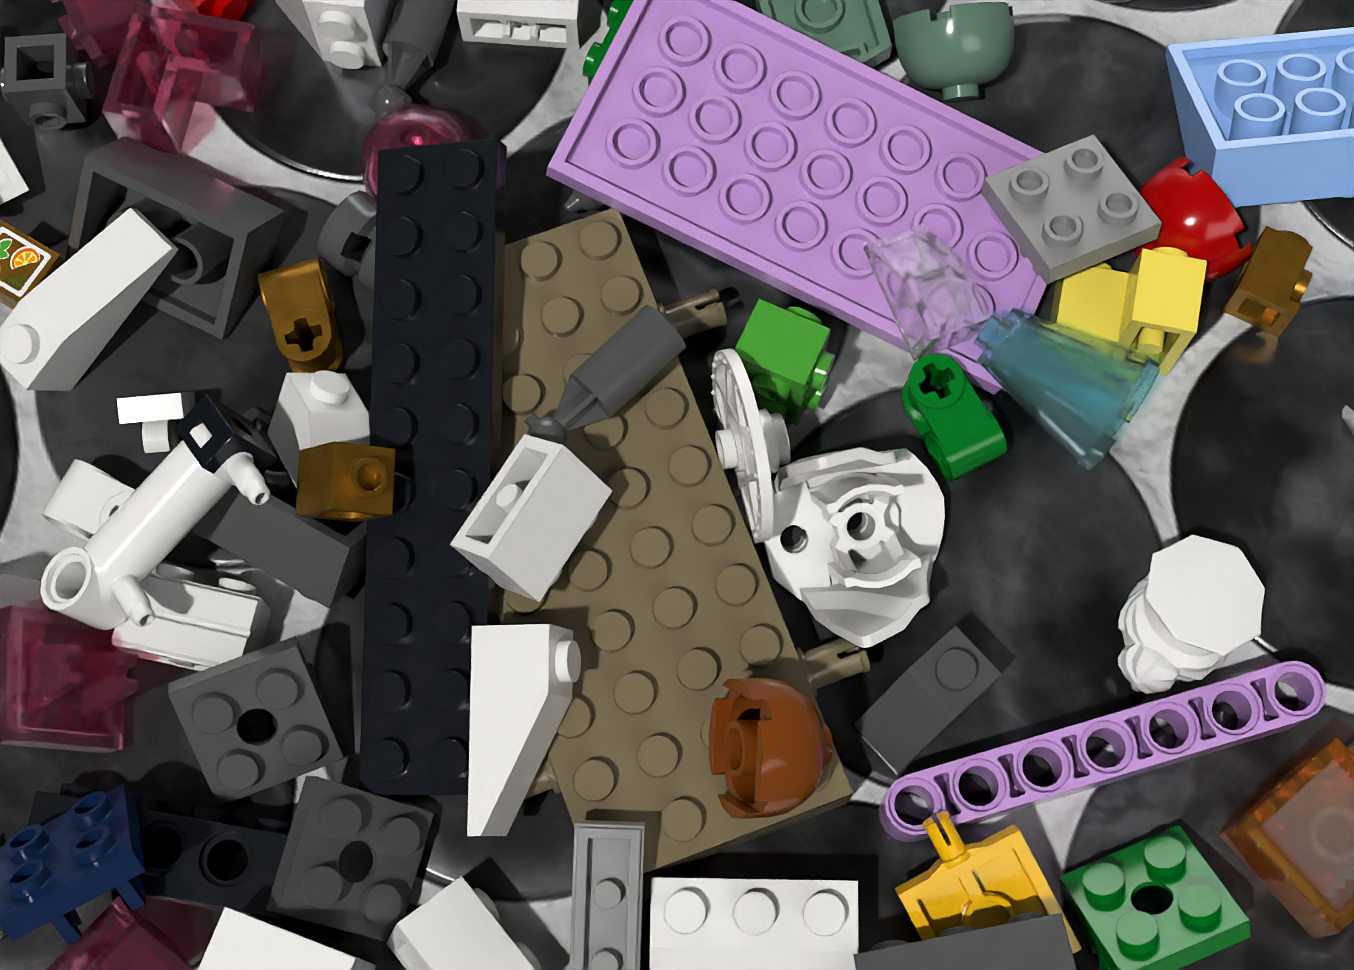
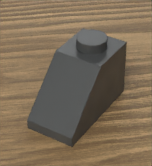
[852,625,1002,775]

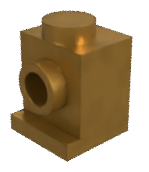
[1222,226,1313,337]

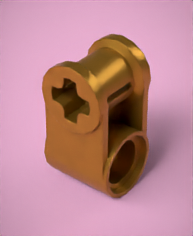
[258,257,344,373]

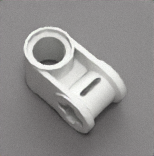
[41,459,135,541]

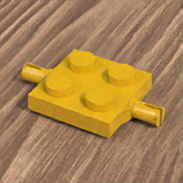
[894,811,1082,954]

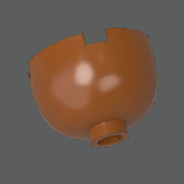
[709,678,833,819]

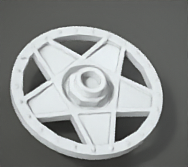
[711,348,791,544]

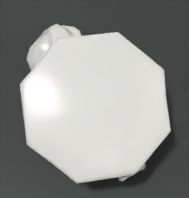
[1118,534,1265,694]

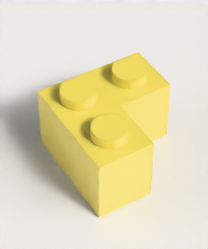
[1044,247,1207,376]

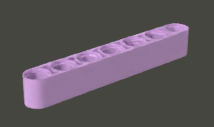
[879,661,1326,842]

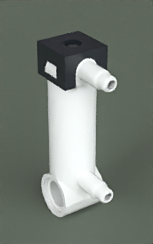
[40,394,278,630]

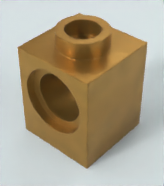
[296,441,395,522]

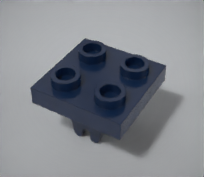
[0,783,146,945]

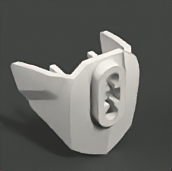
[763,447,945,648]

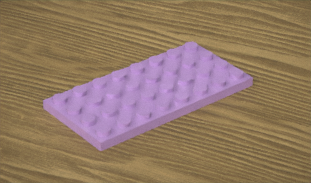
[546,0,1047,395]

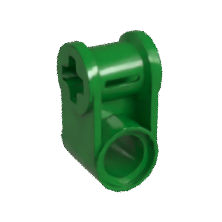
[901,354,1007,483]

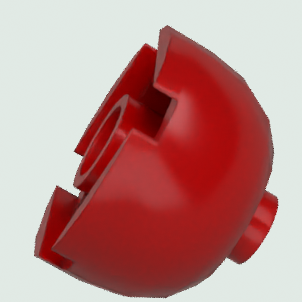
[1131,157,1252,283]

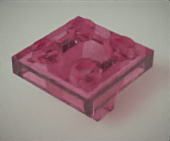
[0,605,139,753]

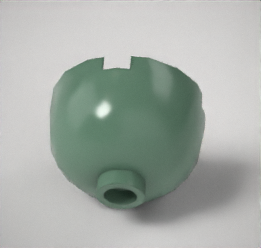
[893,2,1015,102]

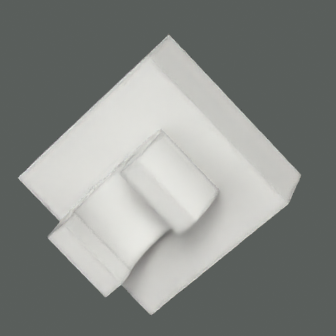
[117,391,196,453]

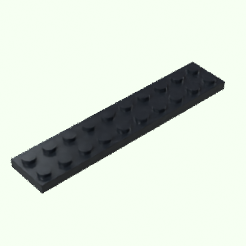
[359,138,507,795]

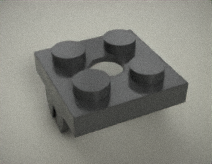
[168,636,344,807]
[266,776,434,943]

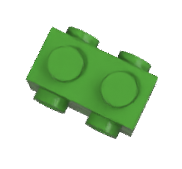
[735,299,835,426]

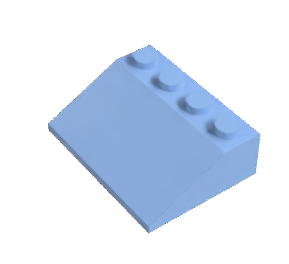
[1165,27,1354,209]

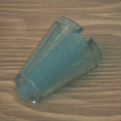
[973,307,1160,471]

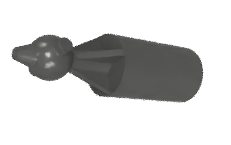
[371,0,456,131]
[524,305,686,446]

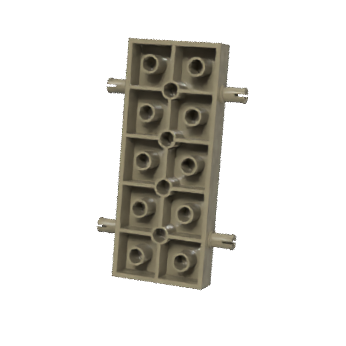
[368,208,870,882]

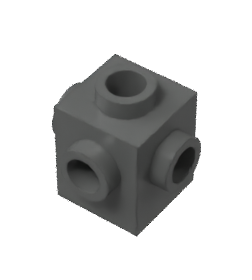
[0,33,96,130]

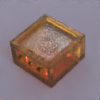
[1219,737,1354,939]

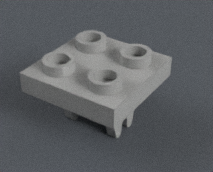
[982,134,1162,285]

